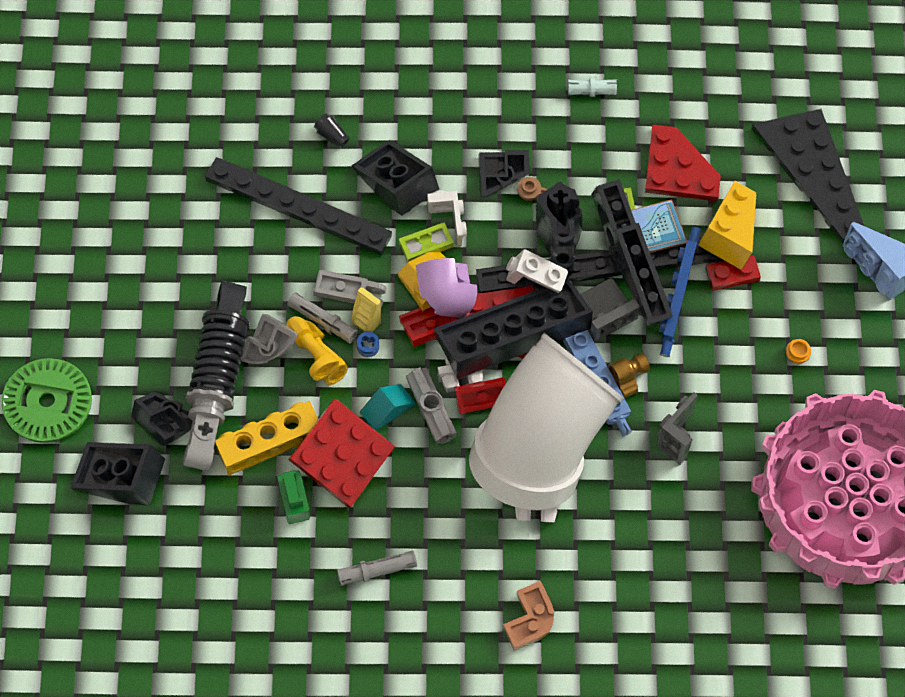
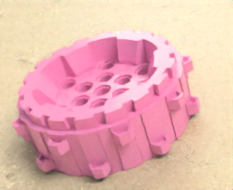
[751,390,905,589]

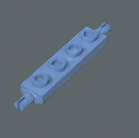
[562,330,632,436]

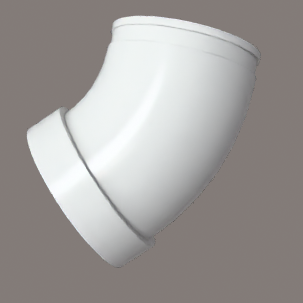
[469,333,624,510]

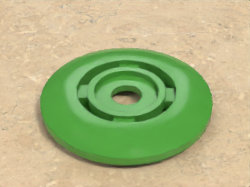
[2,358,92,443]

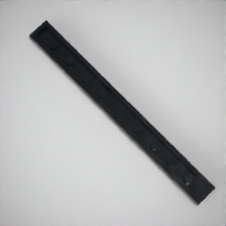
[476,237,724,293]

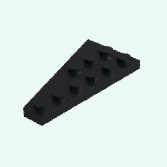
[751,109,864,244]

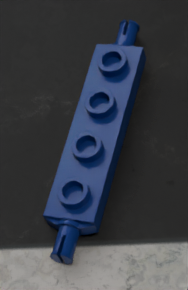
[659,227,702,357]

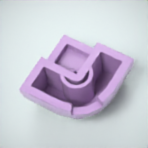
[416,258,477,318]

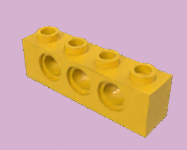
[215,401,318,476]

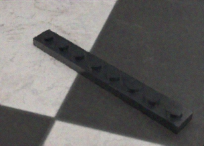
[205,157,392,256]

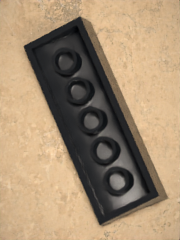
[434,279,593,379]

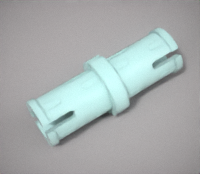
[568,78,617,97]

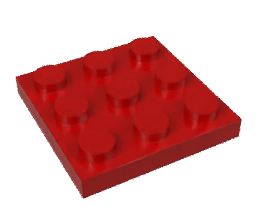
[288,398,395,508]

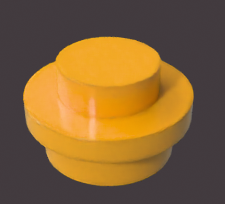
[786,339,811,364]

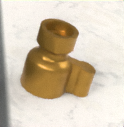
[608,353,650,399]

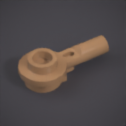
[517,177,548,201]

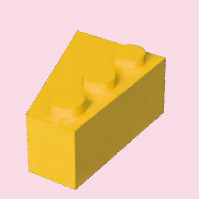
[699,181,756,269]

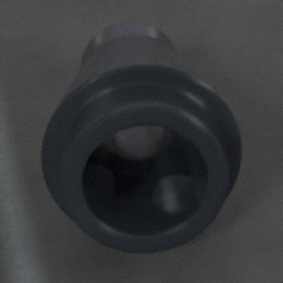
[314,113,350,148]

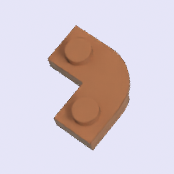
[503,581,554,651]

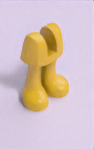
[286,316,348,385]

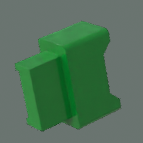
[277,470,310,524]

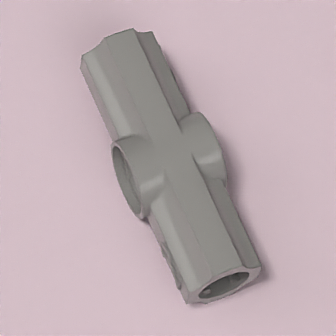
[406,368,457,444]

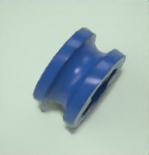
[357,332,379,357]

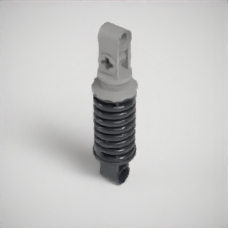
[183,280,250,471]

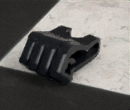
[536,182,583,272]

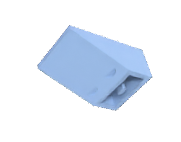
[843,222,905,300]

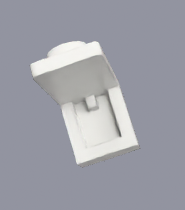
[427,190,467,246]
[506,249,568,293]

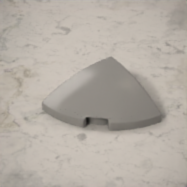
[240,314,298,364]

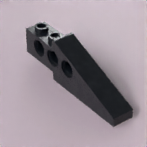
[591,179,673,326]

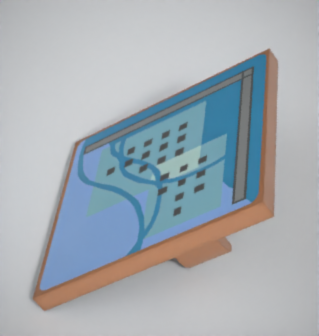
[631,200,687,253]

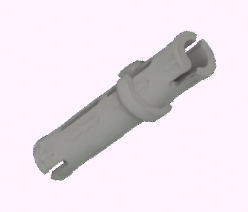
[287,293,358,344]
[337,550,417,586]

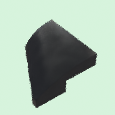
[478,150,529,198]
[131,391,192,446]

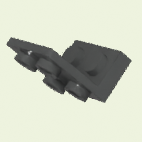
[580,278,640,341]
[657,392,698,465]

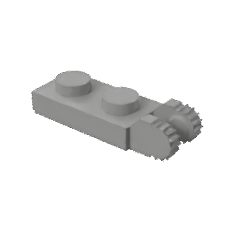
[313,270,387,308]

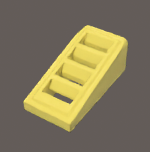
[351,287,381,333]

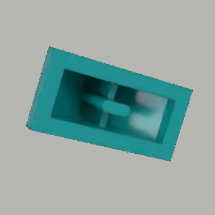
[360,384,416,431]

